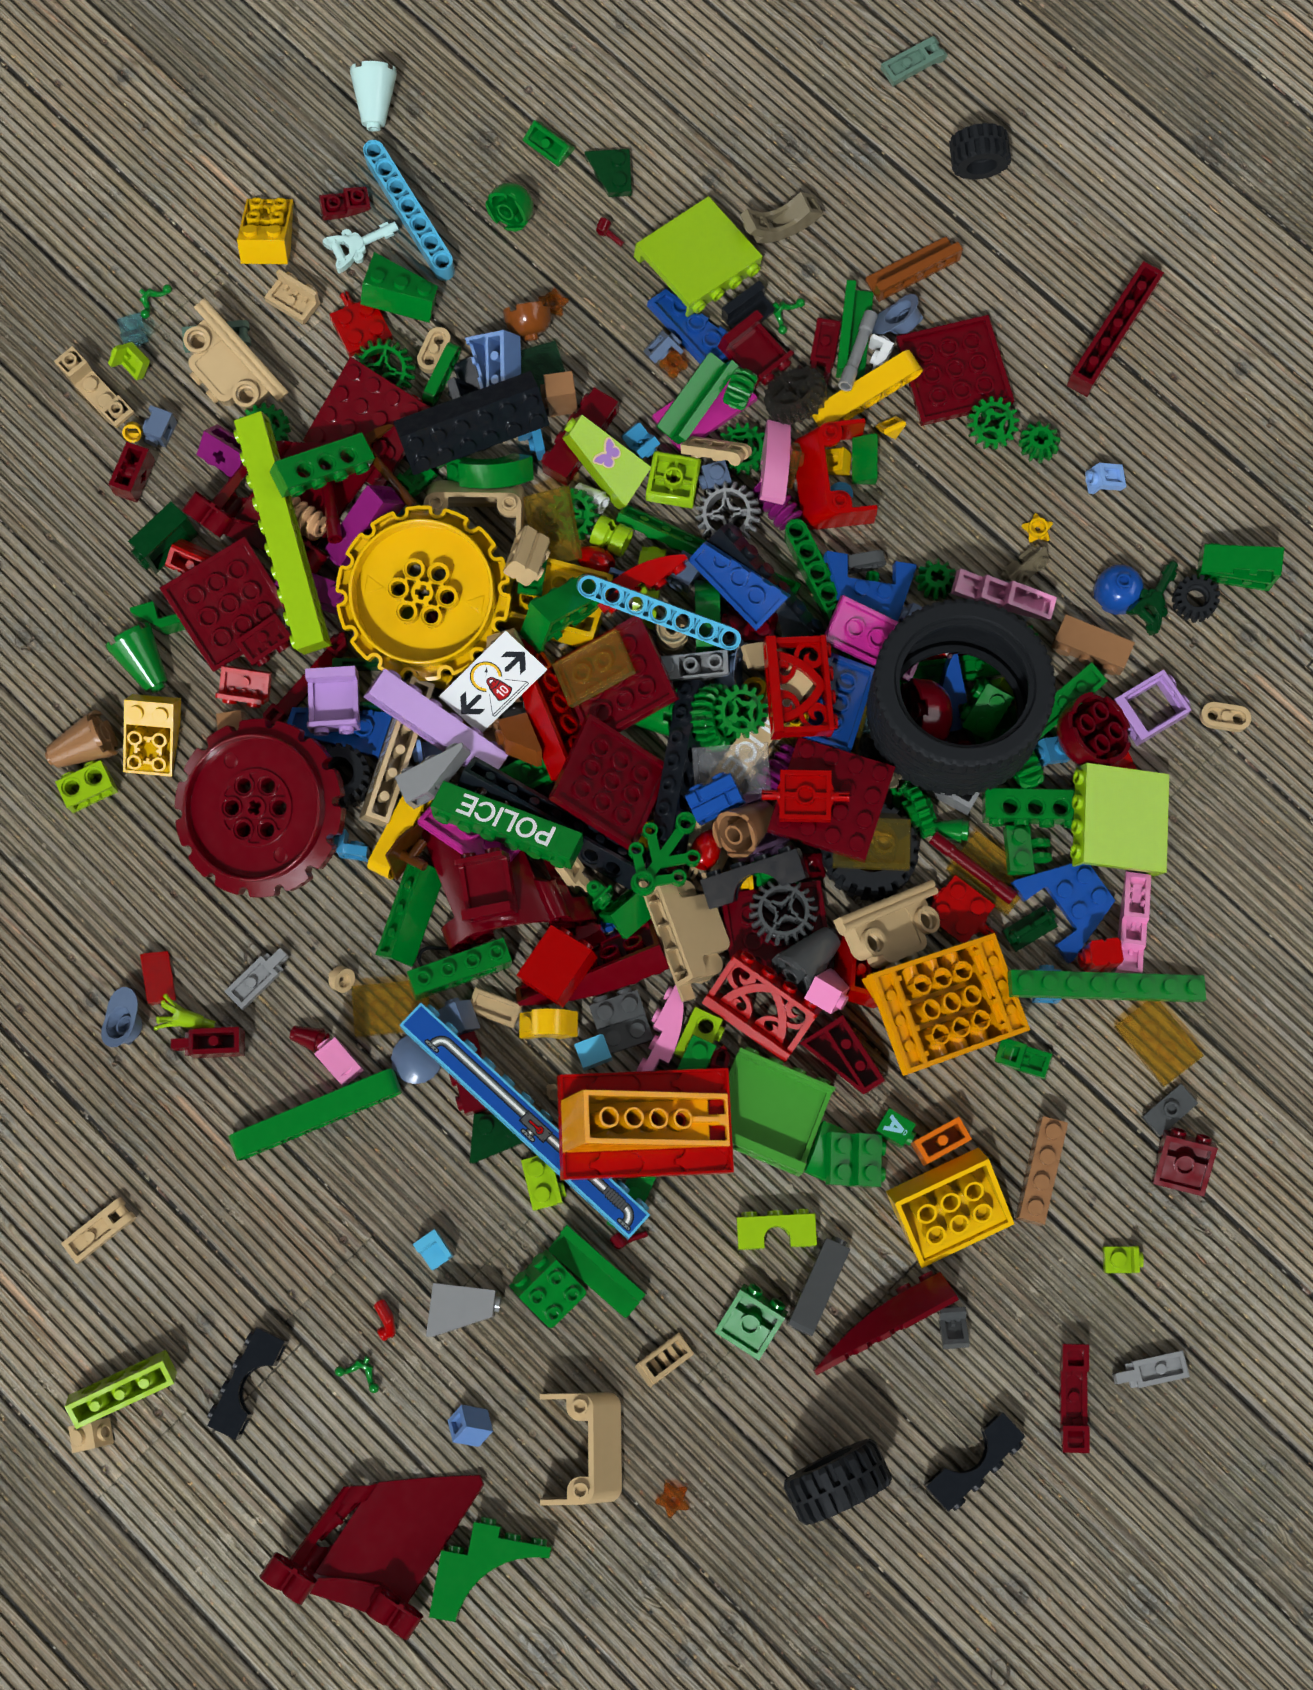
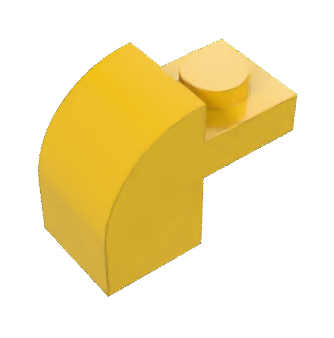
[519,1009,578,1039]

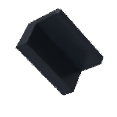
[721,281,775,330]

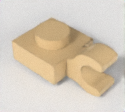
[555,857,590,894]

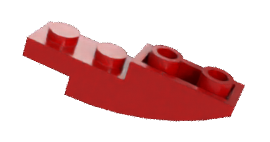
[597,554,688,615]

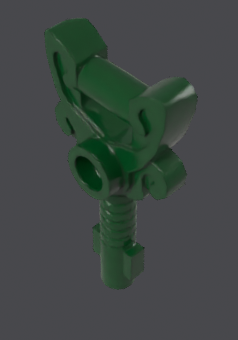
[1126,561,1178,636]

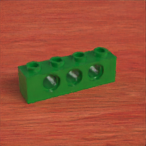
[270,432,375,498]
[982,788,1075,829]
[407,937,512,1001]

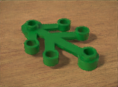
[628,812,701,896]

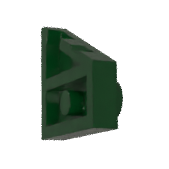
[585,149,632,197]
[469,1113,524,1164]

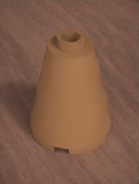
[45,710,118,768]
[712,801,774,859]

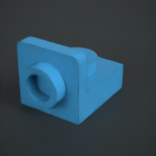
[518,429,545,461]
[334,829,371,862]

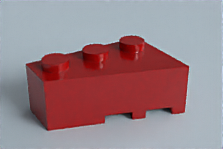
[834,929,882,1009]

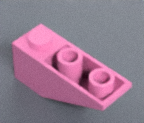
[314,1037,364,1087]

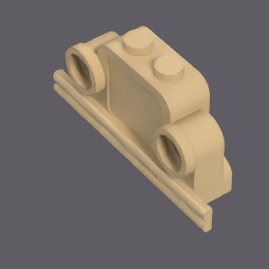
[183,298,289,411]
[639,880,730,1002]
[833,880,940,969]

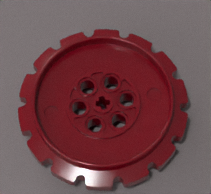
[174,719,346,897]

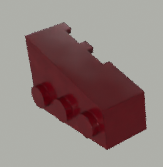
[800,1015,886,1095]

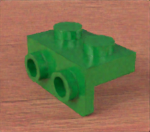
[499,759,553,789]

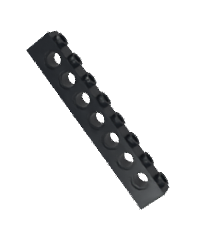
[645,680,707,880]
[457,756,647,890]

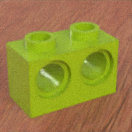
[55,760,118,813]
[674,1007,725,1065]

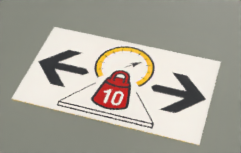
[439,631,548,733]

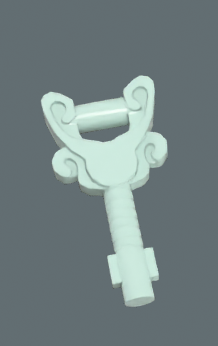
[322,221,399,274]

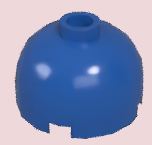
[1093,564,1144,615]

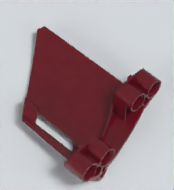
[182,440,389,574]
[422,829,598,953]
[259,1475,484,1640]

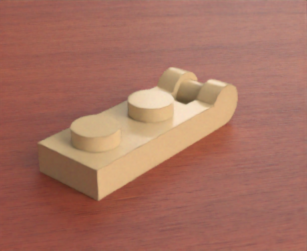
[680,436,752,466]
[61,1197,137,1264]

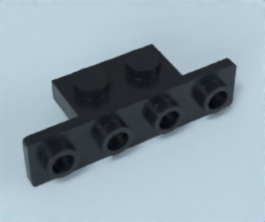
[447,356,490,451]

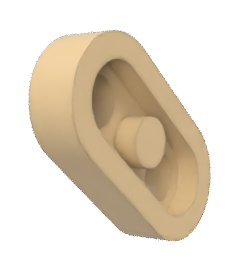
[417,327,451,373]
[1200,702,1251,732]

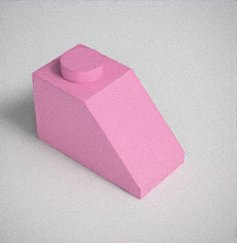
[804,968,850,1014]

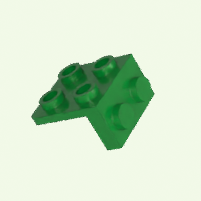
[959,677,1014,741]
[509,1249,586,1328]

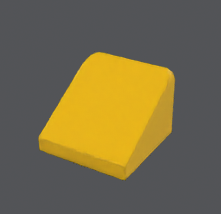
[825,447,851,476]

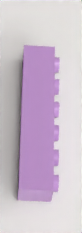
[364,669,508,770]

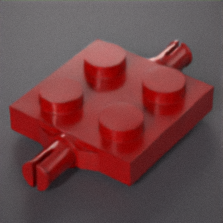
[329,291,393,363]
[762,769,850,823]
[928,875,997,944]

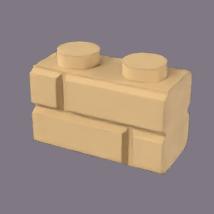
[503,525,550,586]

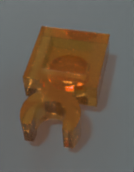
[787,442,804,489]

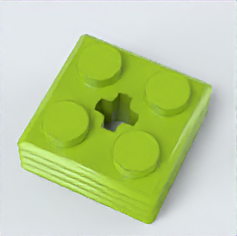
[646,451,701,509]

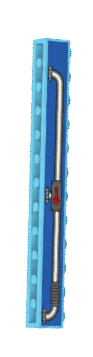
[400,1003,650,1240]

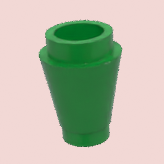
[933,818,969,843]

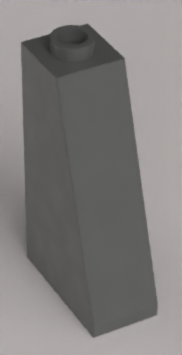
[786,1236,850,1336]

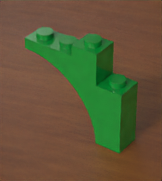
[429,1516,553,1622]

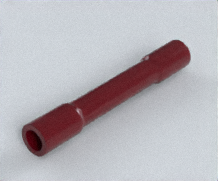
[319,464,343,544]
[929,831,1018,904]

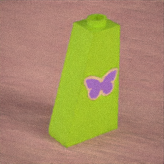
[562,415,651,509]

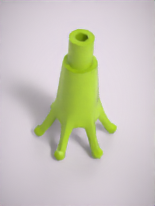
[154,994,216,1031]

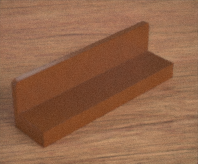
[865,237,963,302]

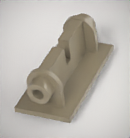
[1000,544,1049,584]

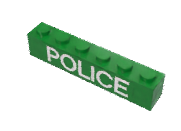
[430,781,583,869]

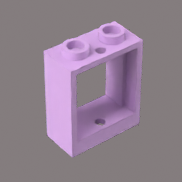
[1113,669,1191,746]

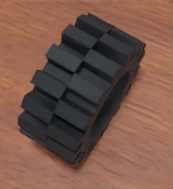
[1172,575,1220,623]

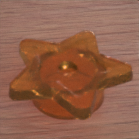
[538,288,569,317]
[655,1482,689,1518]

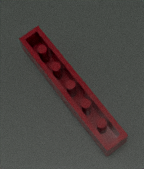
[1067,261,1164,397]

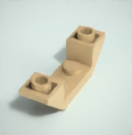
[54,346,135,428]

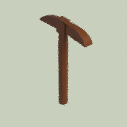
[341,424,418,507]

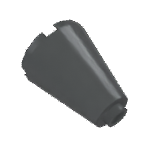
[772,927,841,995]

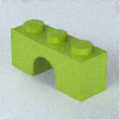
[736,1209,817,1250]

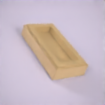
[470,987,523,1029]

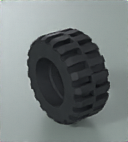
[821,802,920,901]
[784,1438,892,1525]

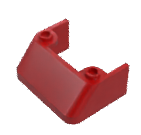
[792,418,878,530]

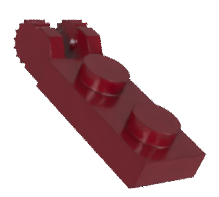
[808,318,841,385]

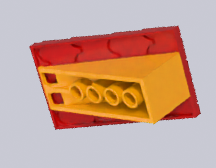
[557,1068,734,1180]

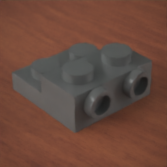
[589,987,653,1054]

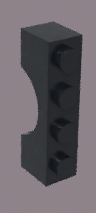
[700,845,810,909]
[207,1328,289,1440]
[924,1411,1025,1512]

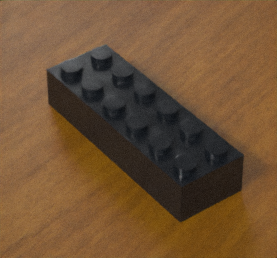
[393,371,550,475]

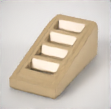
[635,1333,695,1388]

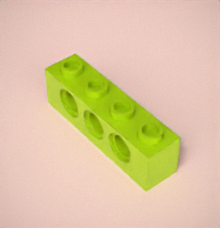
[64,1350,177,1429]

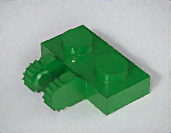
[1003,825,1052,876]

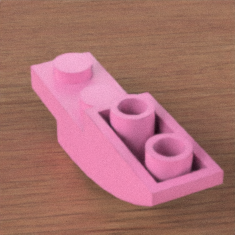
[637,984,684,1072]

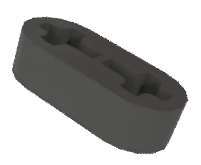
[848,550,887,574]

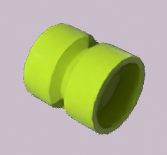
[589,515,634,557]

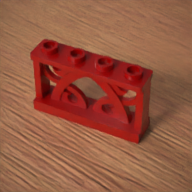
[763,634,838,740]
[702,949,822,1062]

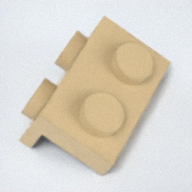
[264,269,320,325]

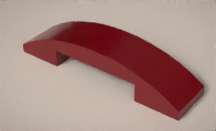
[1059,1344,1090,1453]

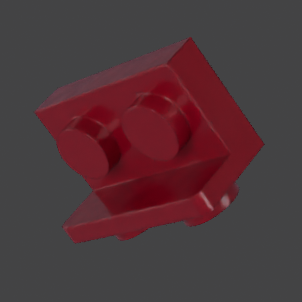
[234,613,291,667]

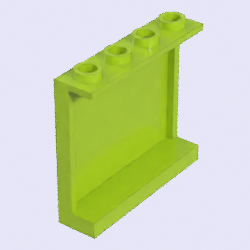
[634,196,763,317]
[1070,763,1169,877]

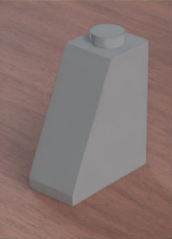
[426,1283,501,1337]

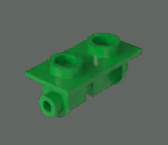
[587,880,613,914]

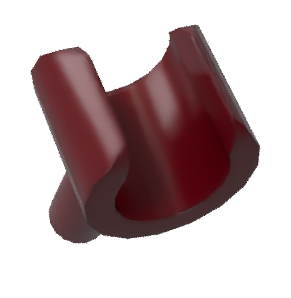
[596,217,624,247]
[610,1231,648,1249]

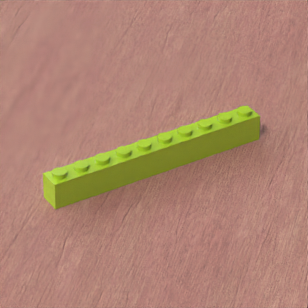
[234,411,332,655]

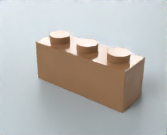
[1051,614,1135,676]

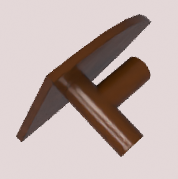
[385,824,428,881]

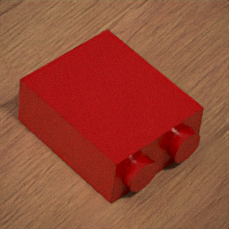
[516,925,598,1008]

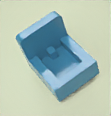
[621,422,660,459]
[1034,737,1070,768]

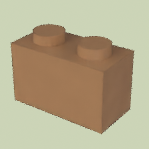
[540,371,577,417]

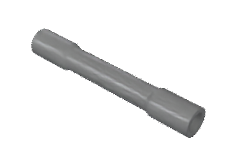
[838,310,878,391]

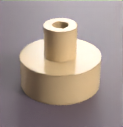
[329,966,355,993]

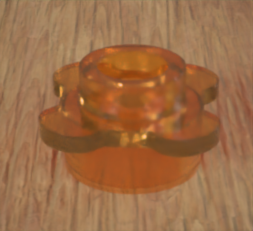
[659,351,688,379]

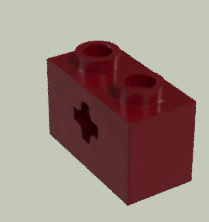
[108,442,155,503]

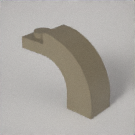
[740,192,824,243]

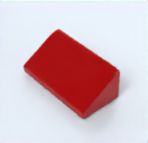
[140,951,177,1006]

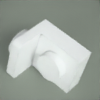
[869,334,894,370]

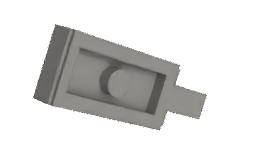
[224,948,289,1010]
[1112,1350,1190,1388]

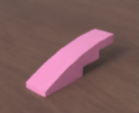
[759,420,791,505]
[951,569,1057,621]
[1115,871,1151,974]

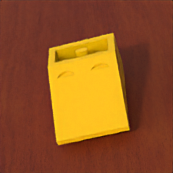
[237,197,294,264]
[123,694,181,777]

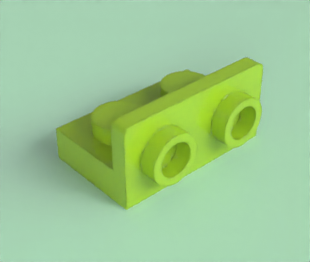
[521,1156,567,1211]

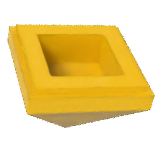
[875,416,906,440]

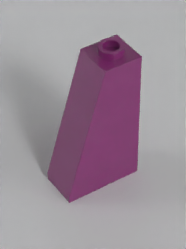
[325,485,406,566]

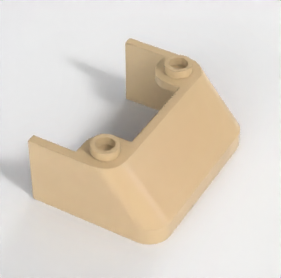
[424,480,525,535]
[540,1392,622,1505]

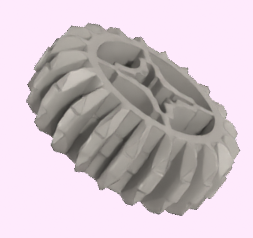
[695,481,761,540]

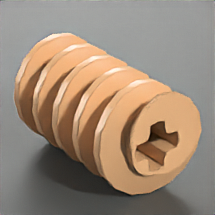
[291,496,326,541]

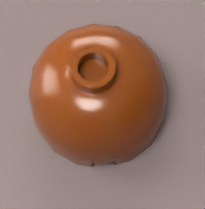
[503,301,551,341]

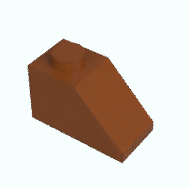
[495,713,542,767]

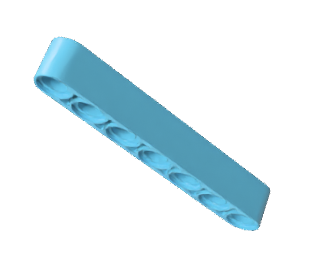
[363,140,455,281]
[576,574,741,650]

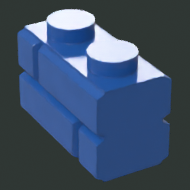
[685,772,746,825]

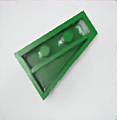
[360,252,438,323]
[1196,543,1285,591]
[520,573,599,654]

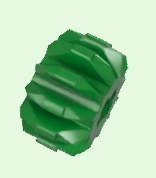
[723,367,758,411]
[1018,421,1060,464]
[915,558,956,601]
[1013,751,1044,789]

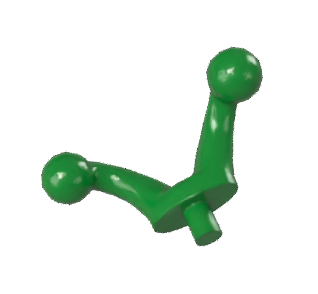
[139,284,172,319]
[773,298,805,334]
[335,1356,379,1393]

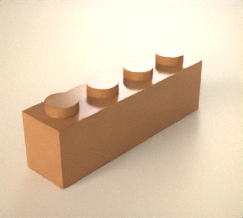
[1015,1116,1068,1226]

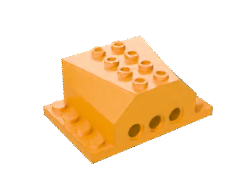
[861,933,1030,1076]

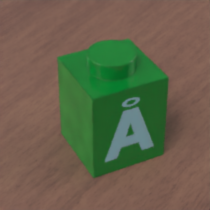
[874,1108,917,1149]

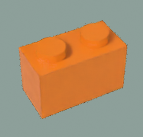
[911,1117,972,1167]

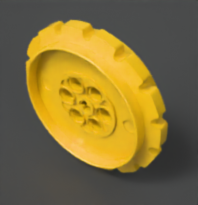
[336,505,512,682]

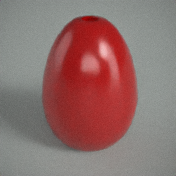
[576,545,615,573]
[689,829,721,870]

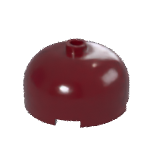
[900,678,953,741]
[1057,692,1131,766]

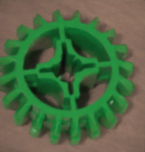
[354,338,416,389]
[690,684,742,751]

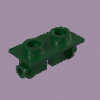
[1002,905,1058,952]

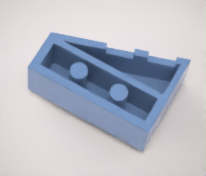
[465,330,521,389]

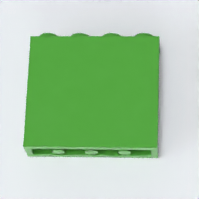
[729,1047,836,1177]

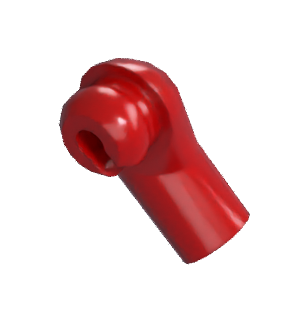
[374,1299,396,1341]

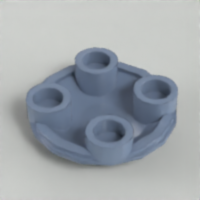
[391,1035,441,1084]

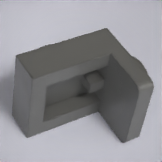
[938,1305,970,1349]

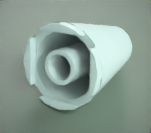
[350,61,397,132]

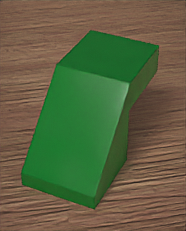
[130,601,186,635]

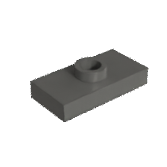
[1141,1084,1198,1137]

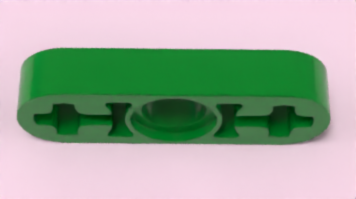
[422,342,461,407]

